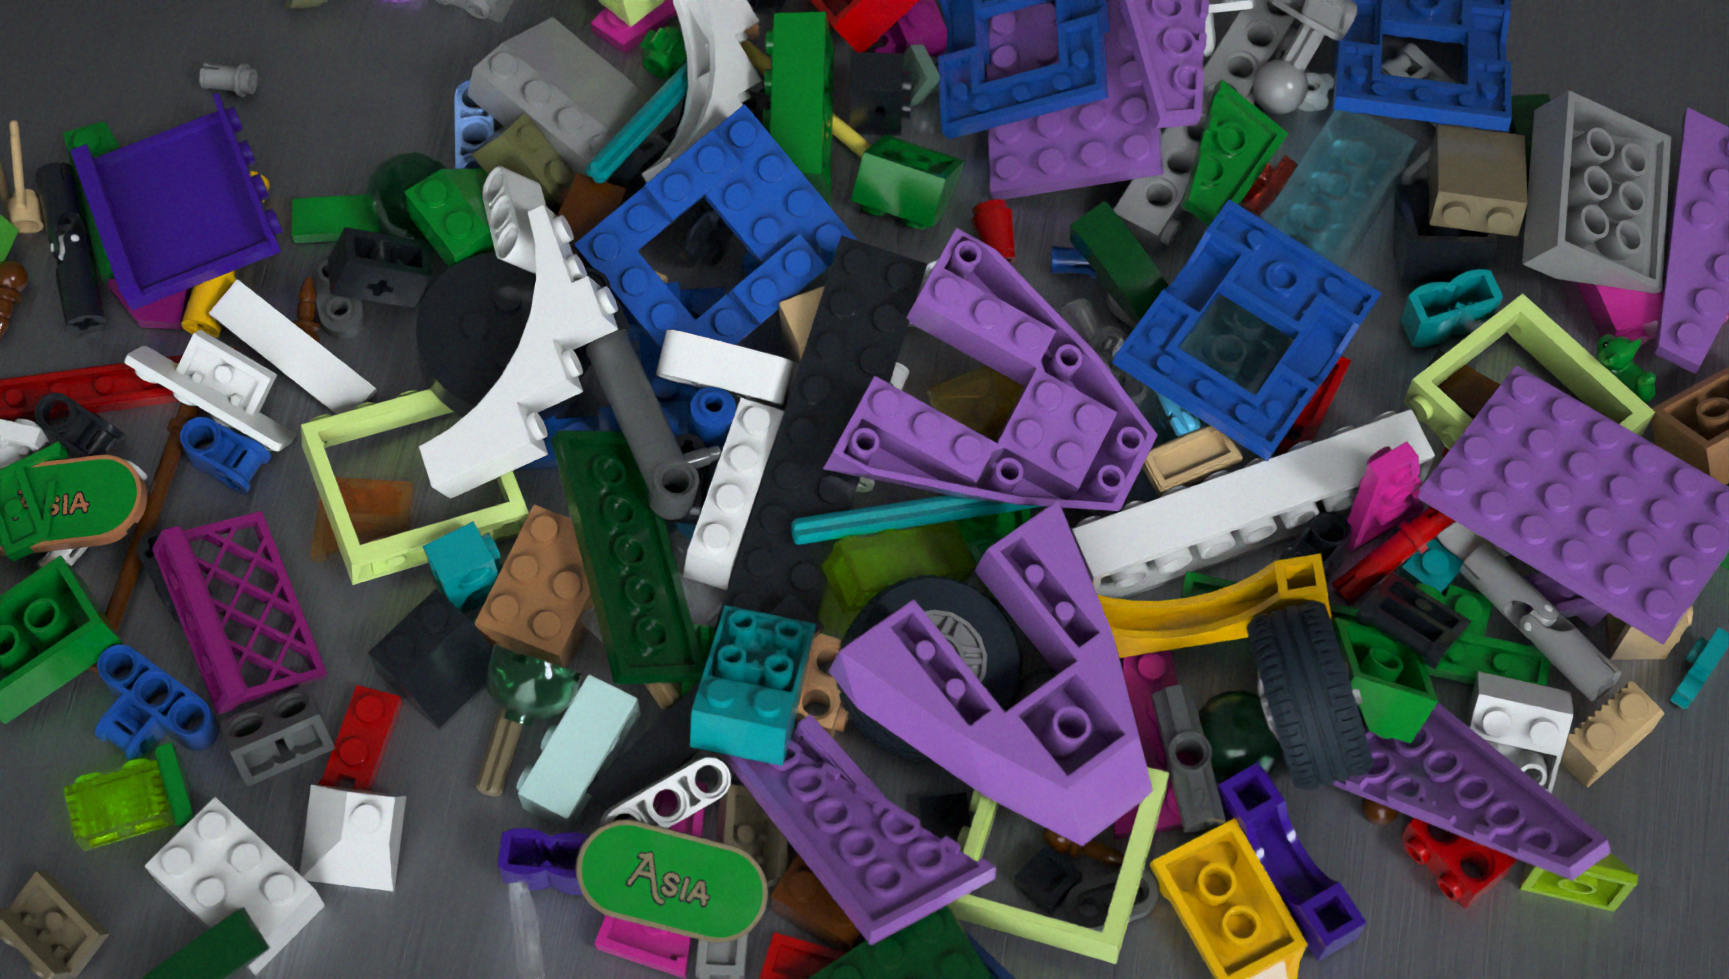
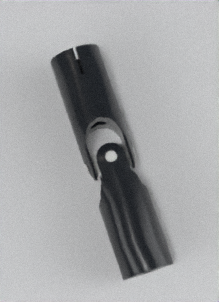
[35,162,106,334]

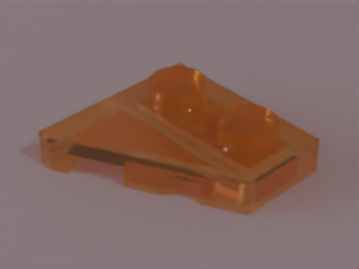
[310,477,415,563]

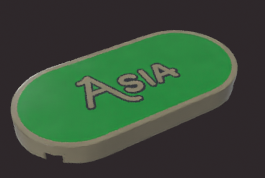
[575,819,768,943]

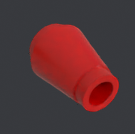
[970,199,1016,264]

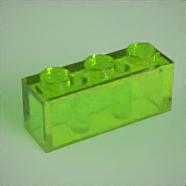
[822,521,977,613]

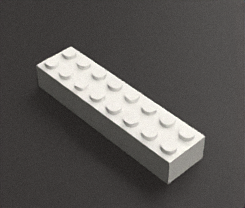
[1071,409,1435,599]

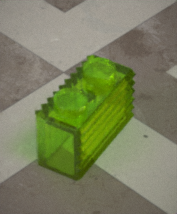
[63,759,175,852]

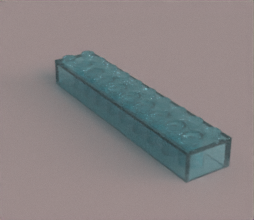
[1138,110,1417,488]

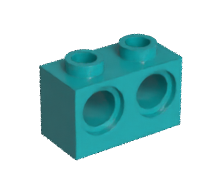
[423,521,503,614]

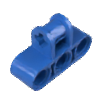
[95,644,220,764]

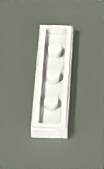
[209,279,377,415]

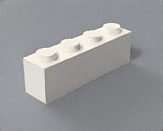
[683,398,784,590]

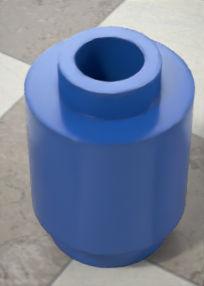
[688,387,736,446]

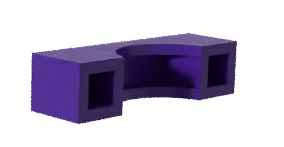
[1218,762,1367,962]

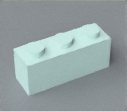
[517,674,641,832]

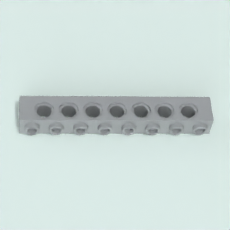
[1114,0,1302,257]

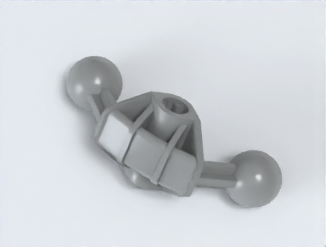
[1253,0,1357,114]

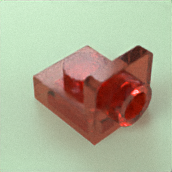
[1241,155,1299,216]

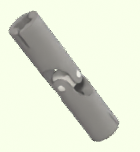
[1460,543,1621,701]

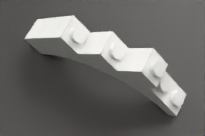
[642,0,762,183]
[419,204,618,499]

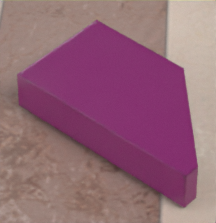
[107,279,191,330]

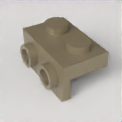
[716,784,791,888]
[0,870,110,979]

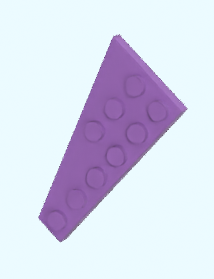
[1119,0,1209,129]
[1654,107,1729,374]

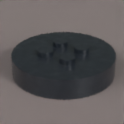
[416,251,593,421]

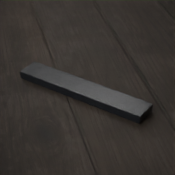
[587,594,824,820]

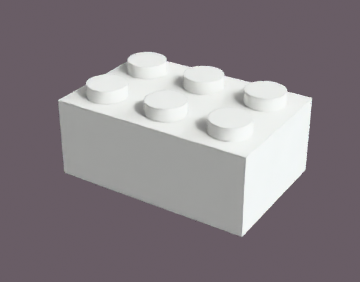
[145,797,325,975]

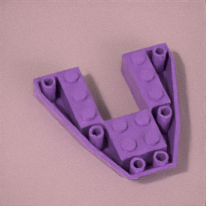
[823,228,1158,511]
[829,501,1153,846]

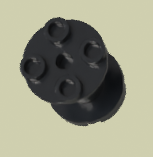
[612,135,734,268]

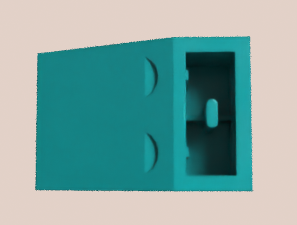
[690,605,816,766]

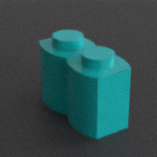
[1400,269,1503,348]

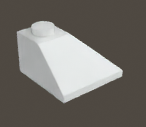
[300,784,406,891]

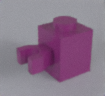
[874,0,947,58]

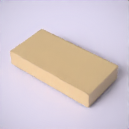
[1142,425,1243,498]

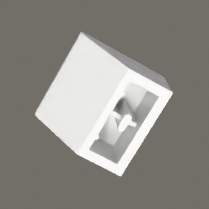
[1465,671,1574,793]

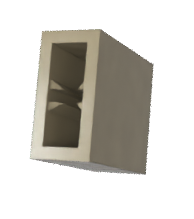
[1429,124,1528,236]

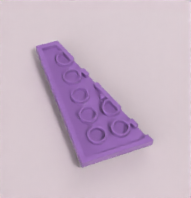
[1331,703,1611,881]
[719,740,996,945]

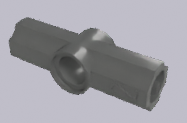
[1151,684,1226,834]

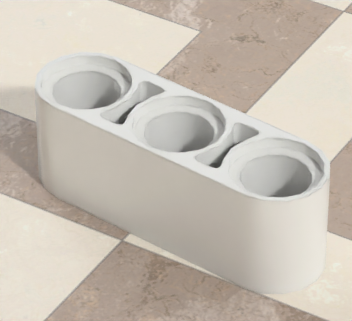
[482,166,546,274]
[656,330,793,407]
[600,757,731,829]

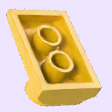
[1150,818,1308,979]

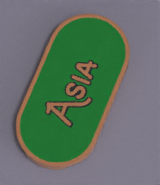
[0,455,147,556]

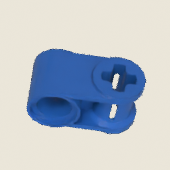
[180,417,272,495]

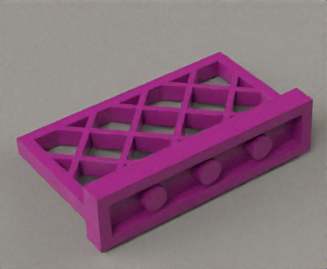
[152,511,328,715]

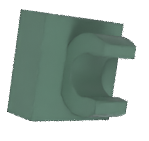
[903,44,941,105]

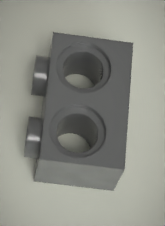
[220,684,335,787]

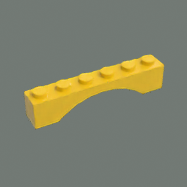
[1097,553,1332,658]

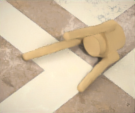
[0,120,60,234]

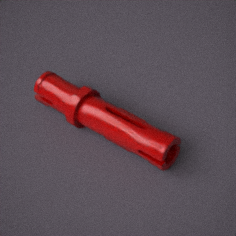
[1332,506,1456,606]

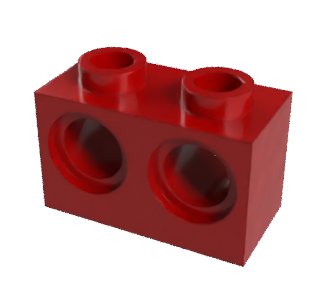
[1401,818,1517,909]

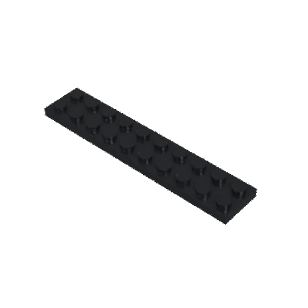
[714,235,927,638]

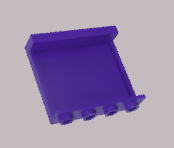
[70,93,283,311]

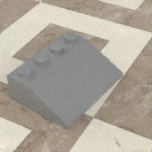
[467,17,678,184]
[1522,90,1671,294]

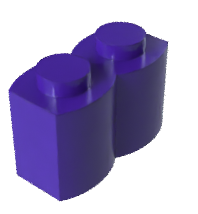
[497,828,589,895]

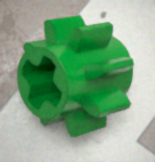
[639,26,687,80]

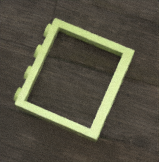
[1403,293,1655,450]
[301,389,529,585]
[949,767,1169,964]

